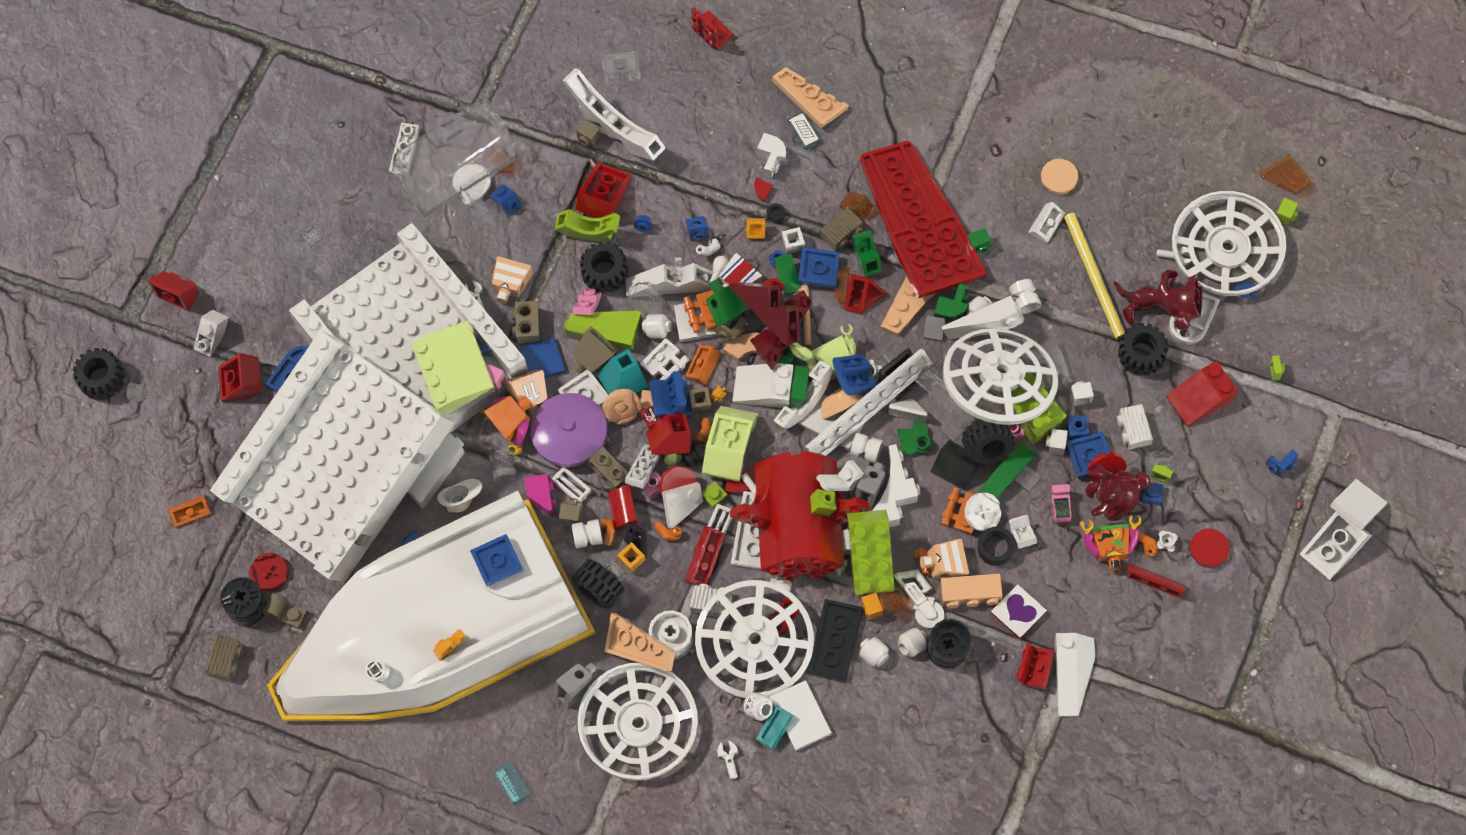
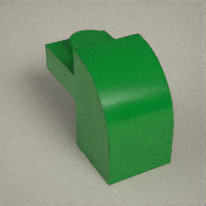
[852,230,882,277]
[934,284,969,324]

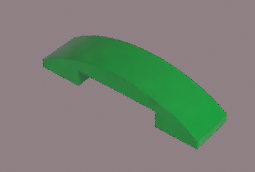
[978,443,1038,500]

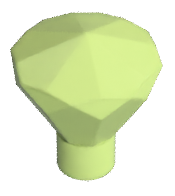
[664,454,682,465]

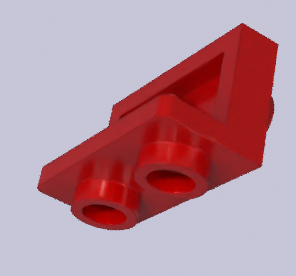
[1017,643,1056,690]

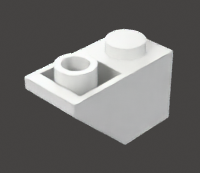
[194,310,229,357]

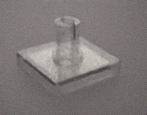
[1038,345,1076,394]

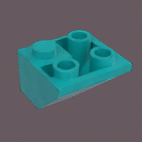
[597,349,648,395]

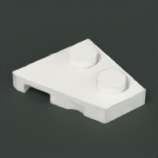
[662,482,703,529]

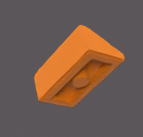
[685,345,721,385]
[168,494,212,528]

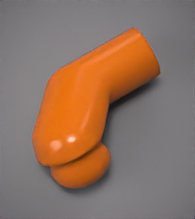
[1138,531,1158,557]
[914,548,932,576]

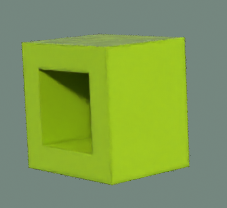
[1276,197,1299,226]
[810,489,836,516]

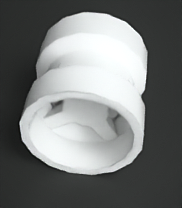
[365,660,390,682]

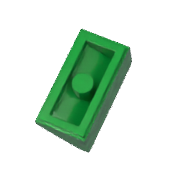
[773,254,801,295]
[789,366,809,408]

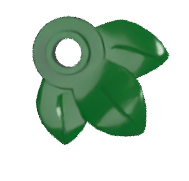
[897,419,932,455]

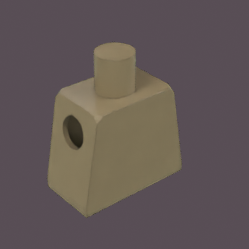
[572,326,618,374]

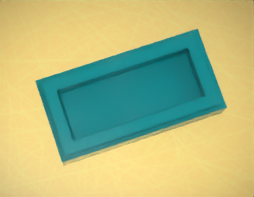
[756,705,794,750]

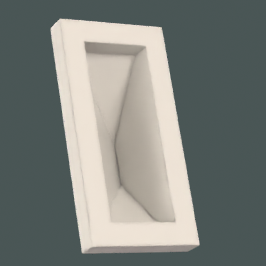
[889,398,927,423]

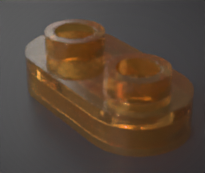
[834,267,850,304]

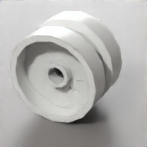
[649,610,693,660]

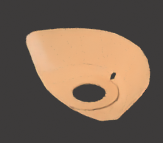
[821,387,867,419]

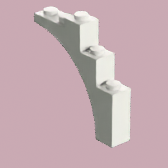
[562,68,665,160]
[842,444,921,557]

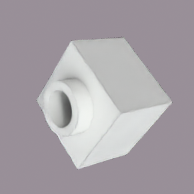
[782,227,805,254]
[1070,381,1094,406]
[1046,429,1067,456]

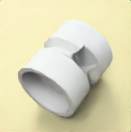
[1009,279,1041,314]
[850,432,883,464]
[572,519,603,549]

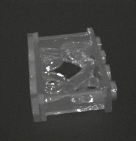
[915,356,1002,425]

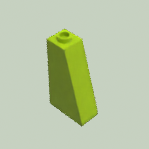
[564,311,642,352]

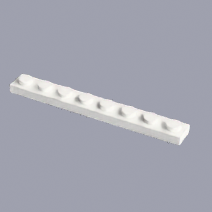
[805,349,933,456]

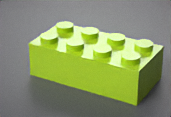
[989,369,1067,445]
[847,509,895,595]

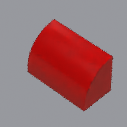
[608,484,638,531]

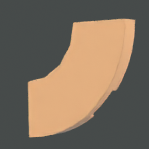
[723,333,760,361]

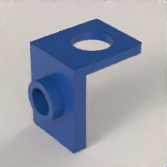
[686,216,708,241]

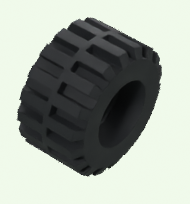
[580,241,628,293]
[1118,323,1168,376]
[73,348,125,400]
[962,419,1015,467]
[571,559,624,609]

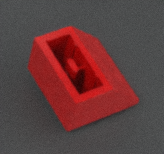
[646,414,691,456]

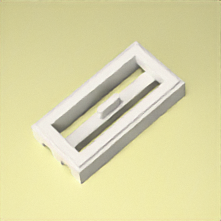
[551,467,592,503]
[708,504,733,535]

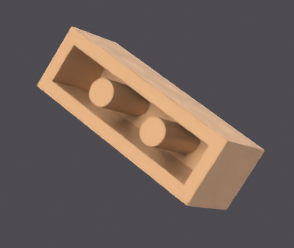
[940,574,1002,609]

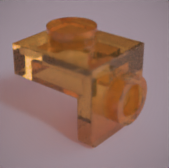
[839,191,873,220]

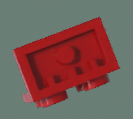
[691,7,733,50]

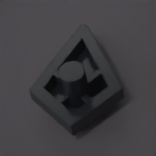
[624,523,647,559]

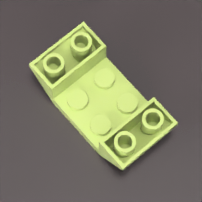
[702,406,758,482]

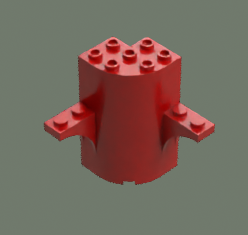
[730,451,870,581]

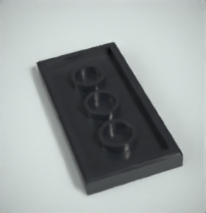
[807,599,863,683]

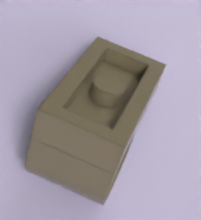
[262,593,308,630]

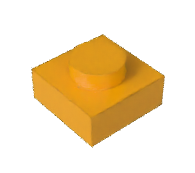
[746,218,765,239]

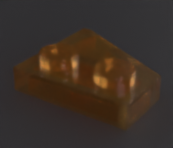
[1260,154,1312,195]

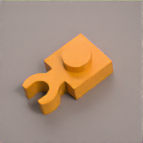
[433,629,466,661]

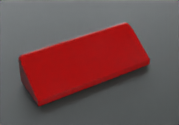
[684,526,726,586]
[1126,564,1186,598]

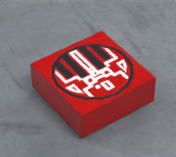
[640,406,661,429]

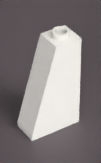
[407,433,464,509]

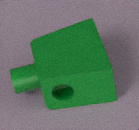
[706,279,749,327]

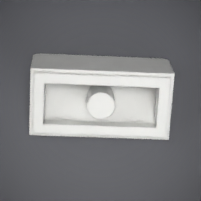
[1028,202,1066,243]

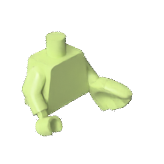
[790,324,856,380]

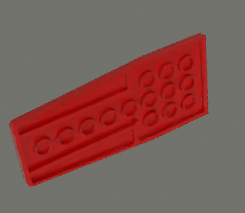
[859,141,987,298]

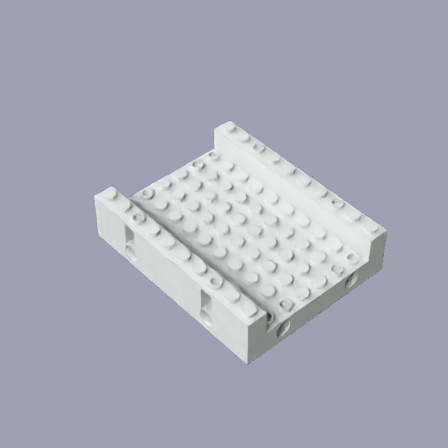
[289,223,528,436]
[210,330,455,583]

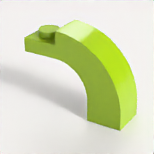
[554,209,620,242]

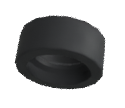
[977,527,1015,566]

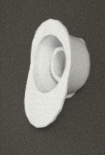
[437,479,482,513]

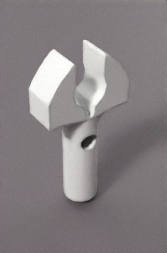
[1156,246,1192,267]
[465,281,485,310]
[741,473,756,503]
[717,741,738,779]

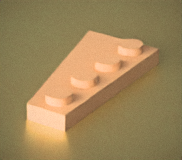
[604,613,675,671]

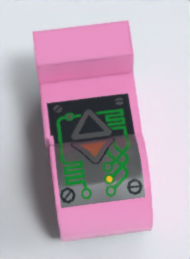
[1050,484,1071,523]

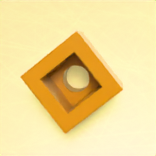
[617,542,646,573]
[861,593,885,621]

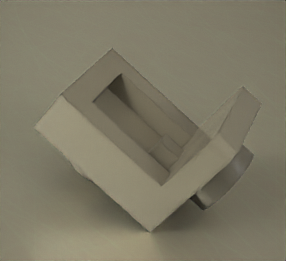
[714,316,747,343]

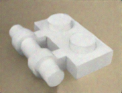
[640,338,689,380]

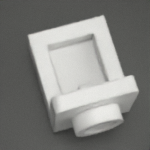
[1009,515,1037,549]

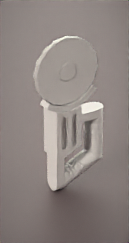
[893,569,944,629]

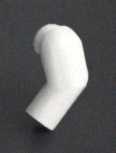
[696,239,720,256]

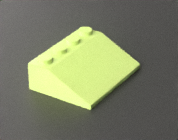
[411,321,494,414]

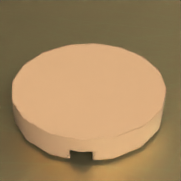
[1041,159,1078,195]
[602,389,641,424]

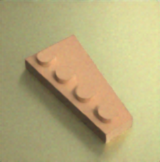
[772,67,849,128]
[881,276,936,336]

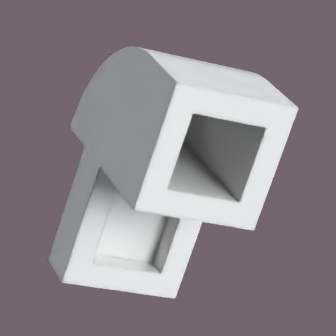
[757,133,786,179]

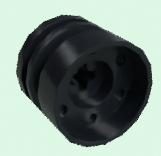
[220,577,267,626]
[926,619,972,669]

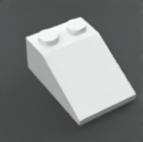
[732,363,794,408]
[1300,512,1372,580]

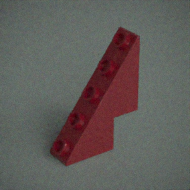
[729,282,799,346]
[750,290,812,370]

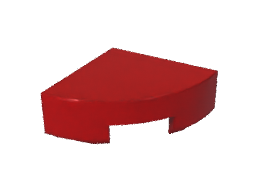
[754,177,773,202]

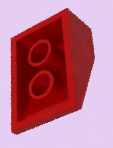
[575,162,632,218]
[1166,360,1238,427]

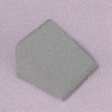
[923,316,945,341]

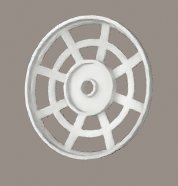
[1172,191,1286,296]
[943,328,1058,425]
[695,580,814,698]
[578,663,698,781]

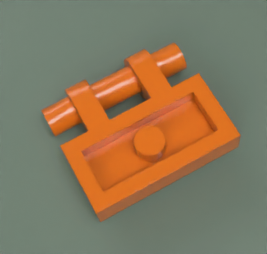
[683,290,725,333]
[941,487,974,535]

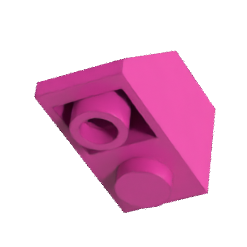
[524,474,557,517]

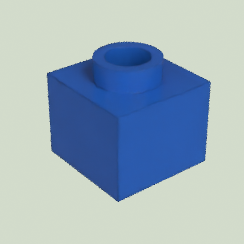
[1066,416,1089,441]

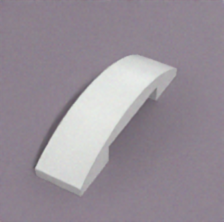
[773,360,833,429]

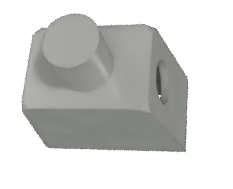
[855,462,885,511]
[554,663,598,708]

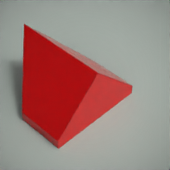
[844,274,888,314]

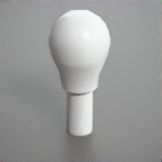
[709,256,729,283]

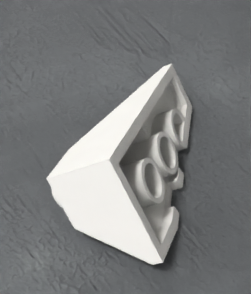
[942,296,1024,340]
[1054,633,1095,717]

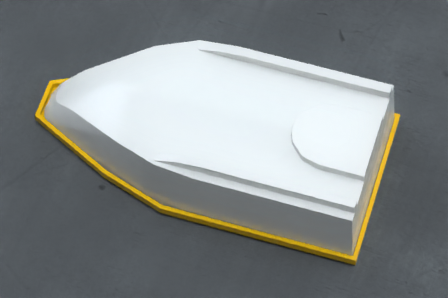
[267,491,595,722]

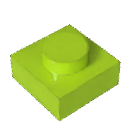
[1269,355,1285,381]
[1150,464,1173,484]
[701,481,728,509]

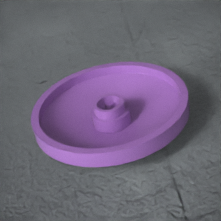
[530,393,608,467]

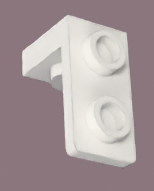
[816,460,864,491]

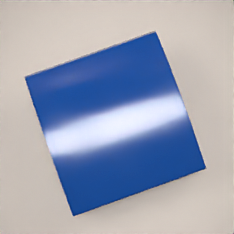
[832,354,877,396]

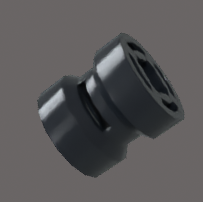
[681,442,705,468]

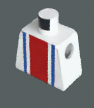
[719,253,762,288]

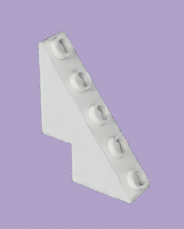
[626,263,713,297]

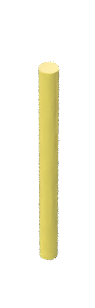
[1064,213,1125,340]

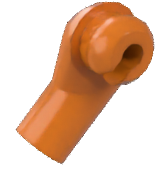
[693,418,711,444]
[600,519,615,546]
[654,521,682,540]

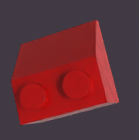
[148,271,199,311]
[218,353,262,402]

